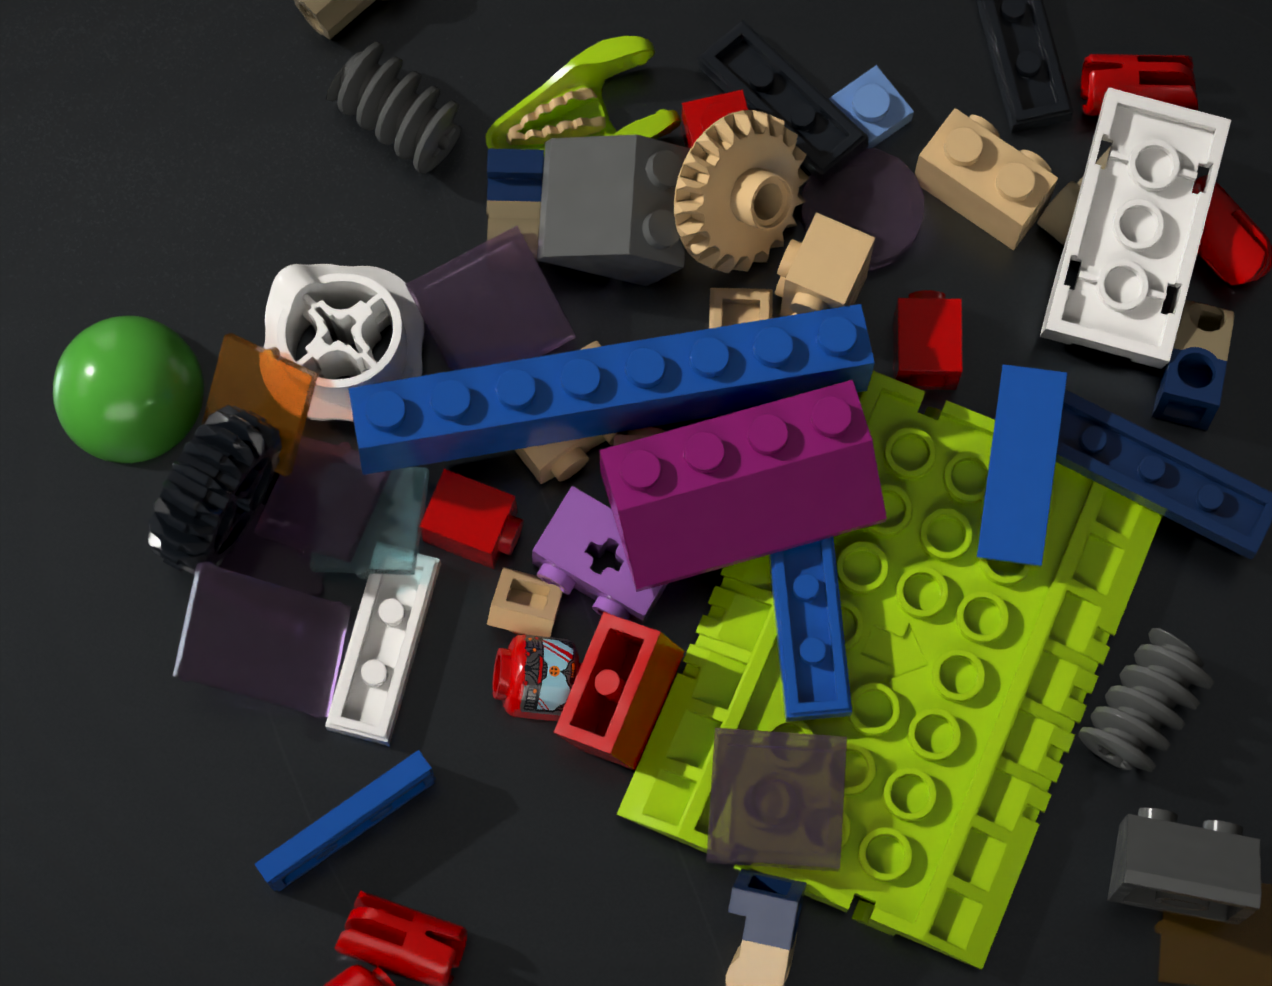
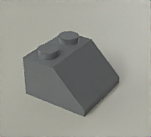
[537,134,690,286]
[1107,808,1261,926]

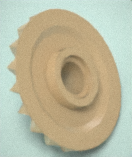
[674,110,809,274]

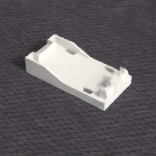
[1040,88,1231,369]

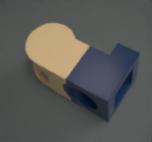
[726,869,806,986]

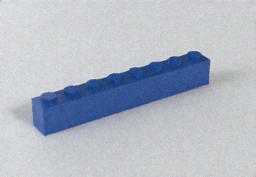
[348,304,875,475]

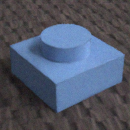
[828,65,914,154]

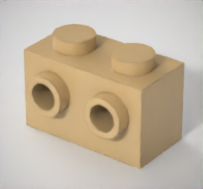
[913,108,1058,251]
[774,212,875,317]

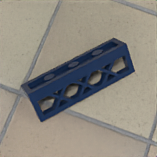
[1056,389,1272,560]

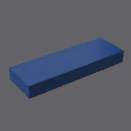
[977,364,1067,567]
[769,537,852,722]
[255,750,436,892]

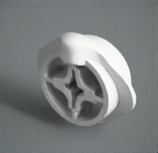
[262,264,425,422]

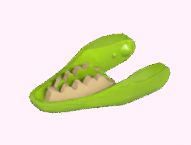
[486,36,681,154]

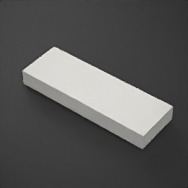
[325,543,441,746]

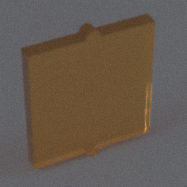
[202,333,319,476]
[1154,883,1272,986]

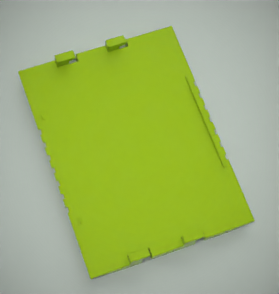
[616,371,1163,970]

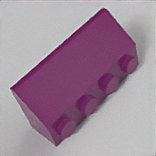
[600,379,887,592]

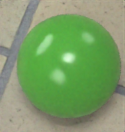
[53,316,204,463]

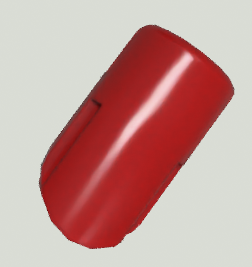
[1081,54,1198,116]
[1192,175,1272,285]
[334,890,468,986]

